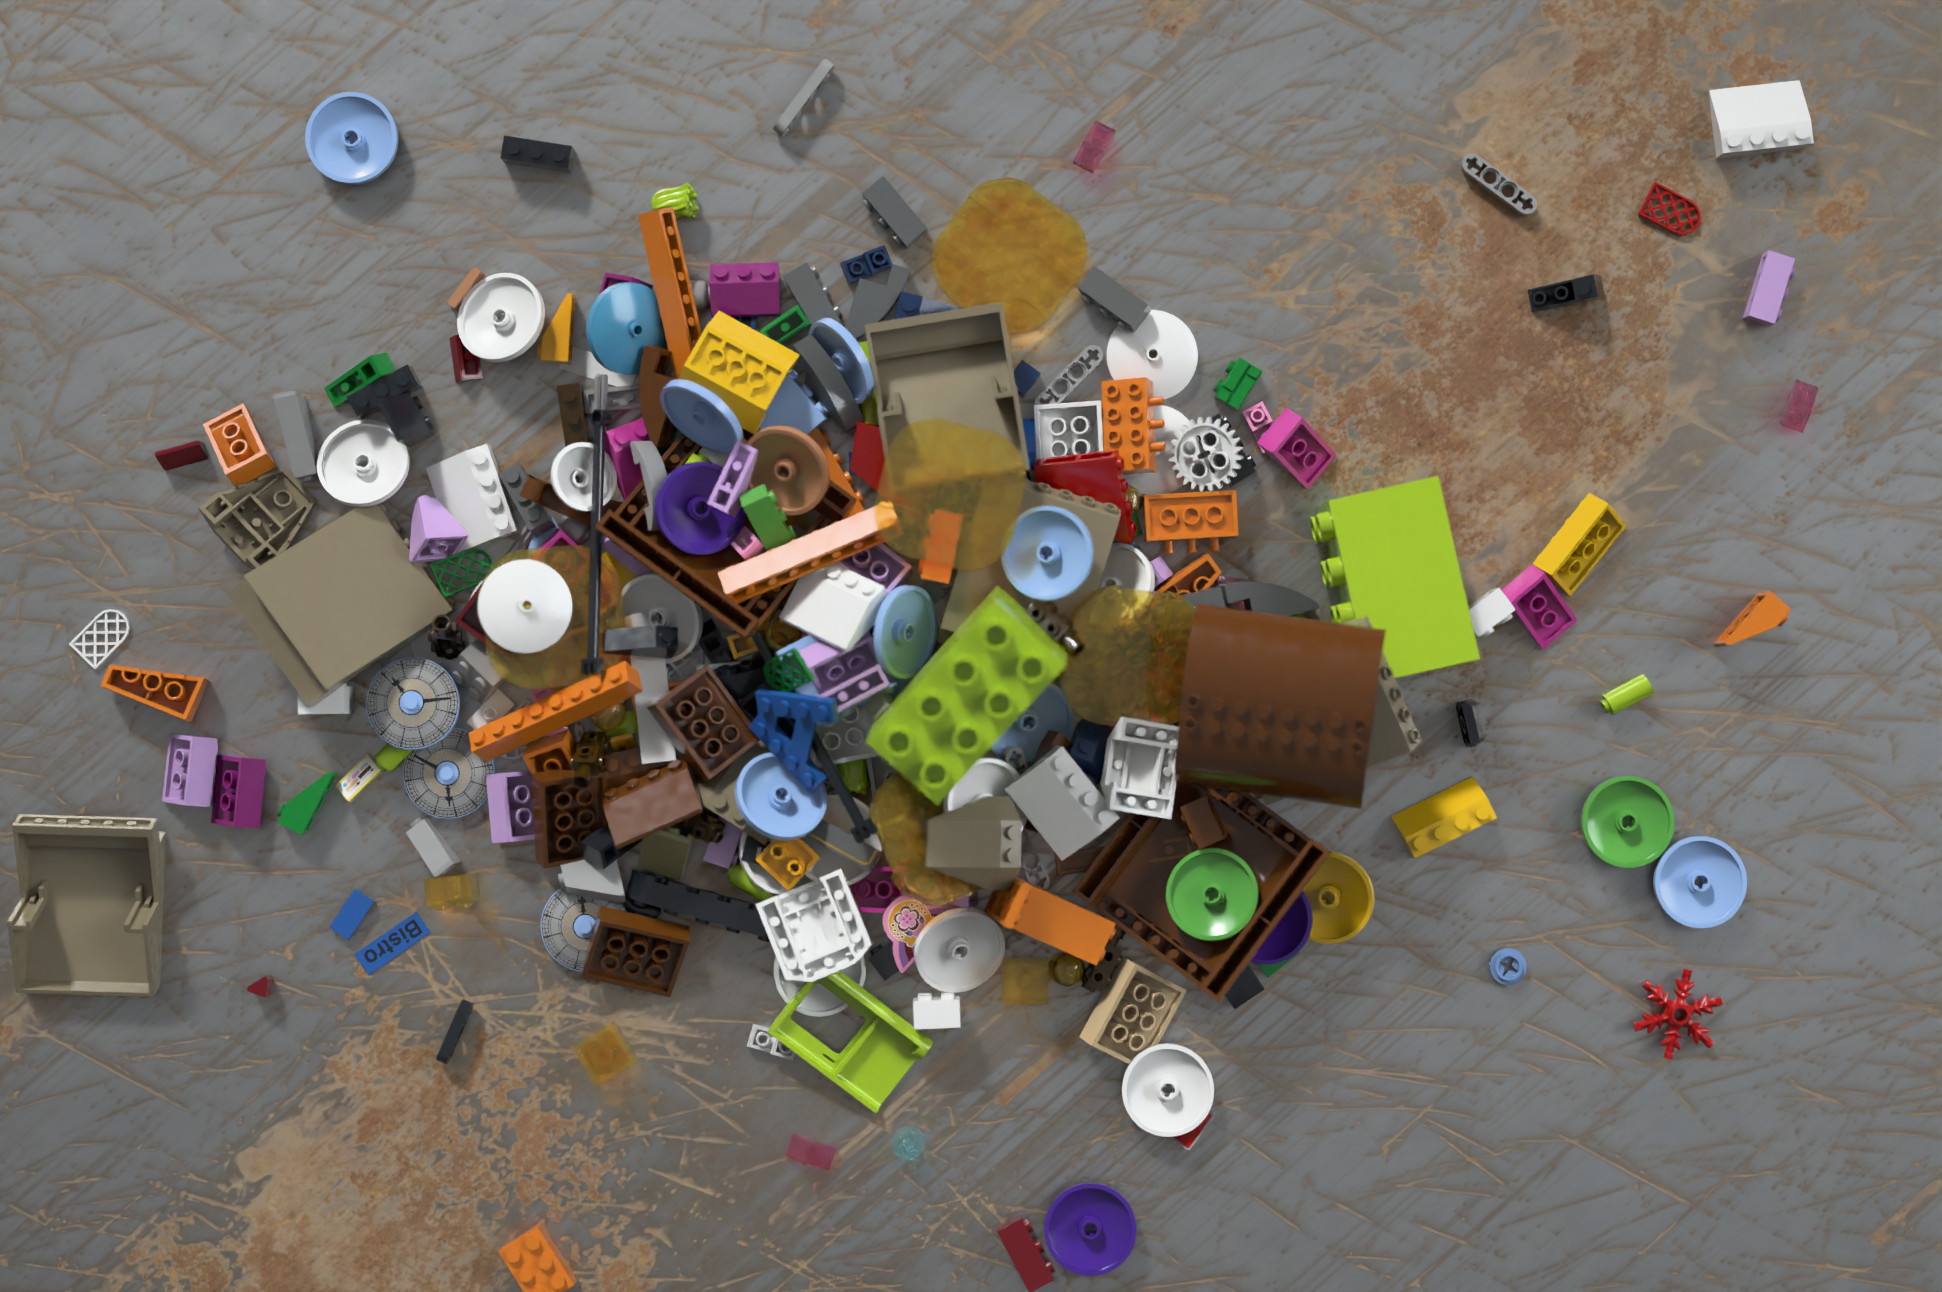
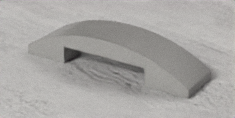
[630,441,667,531]

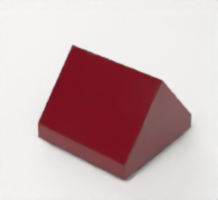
[247,975,273,998]

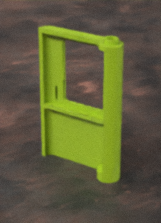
[768,971,933,1113]

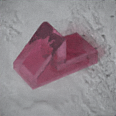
[786,1133,837,1170]

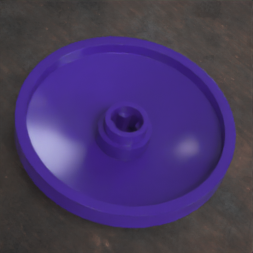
[654,462,746,555]
[1250,891,1313,965]
[1044,1182,1137,1276]

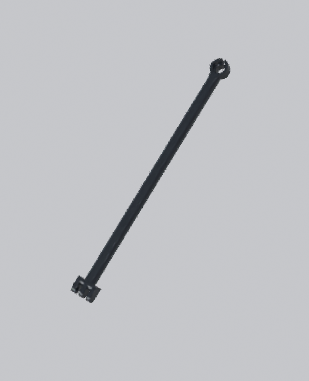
[581,408,612,676]
[752,630,877,844]

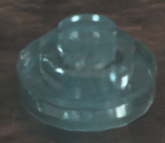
[892,1125,925,1160]

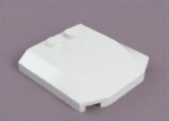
[756,869,872,982]

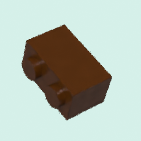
[1180,794,1228,849]

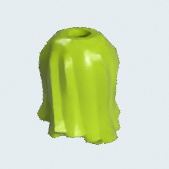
[651,182,699,219]
[836,758,870,796]

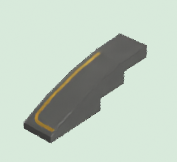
[806,818,882,872]

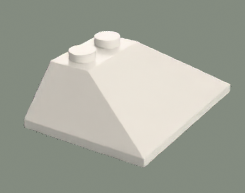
[1101,717,1178,819]

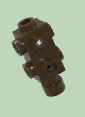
[1026,599,1085,658]
[428,614,465,660]
[571,731,612,790]
[676,809,726,844]
[1081,926,1126,993]

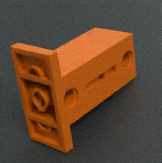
[984,876,1116,966]

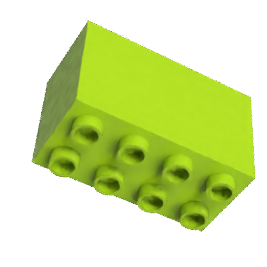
[1310,476,1480,678]
[866,585,1067,805]

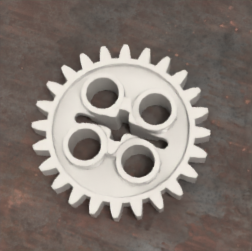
[1168,417,1243,492]

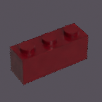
[997,1215,1056,1292]

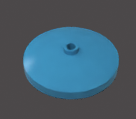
[586,282,667,375]

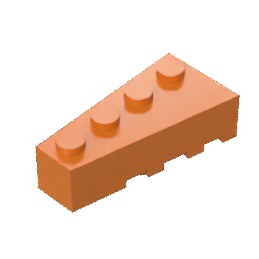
[1139,552,1222,644]
[100,664,210,723]

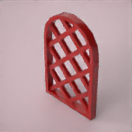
[1638,182,1701,235]

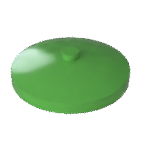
[1581,776,1675,868]
[1166,848,1259,941]

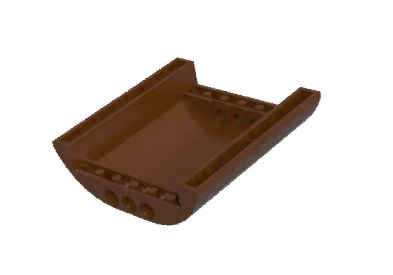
[595,428,857,639]
[1175,604,1386,809]
[1072,782,1331,1003]

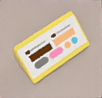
[335,753,382,802]

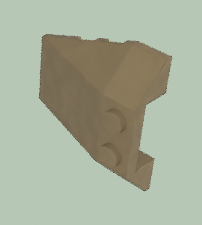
[199,467,316,570]
[697,740,771,846]
[925,796,1022,890]

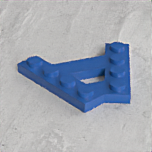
[749,689,840,794]

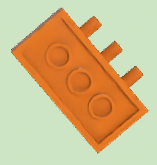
[1101,377,1166,475]
[1143,490,1239,555]

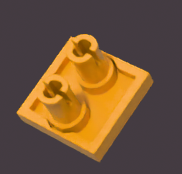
[755,838,821,891]

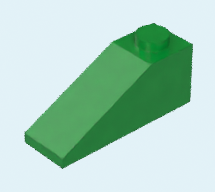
[324,352,396,408]
[277,771,338,835]

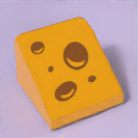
[610,733,638,753]

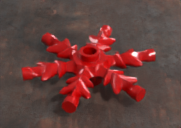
[1633,968,1723,1060]

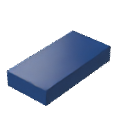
[329,889,375,940]

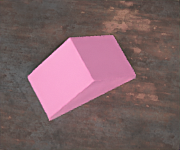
[730,526,767,561]

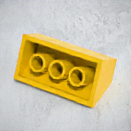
[1533,493,1627,597]
[1390,776,1497,859]

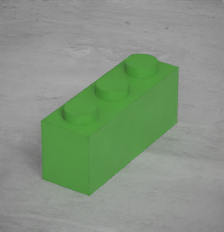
[739,484,797,552]

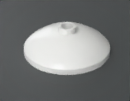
[551,442,617,511]

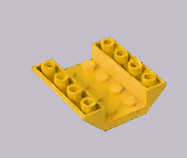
[678,311,800,435]

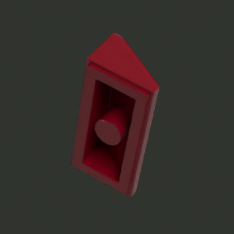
[450,335,483,382]
[154,440,208,471]

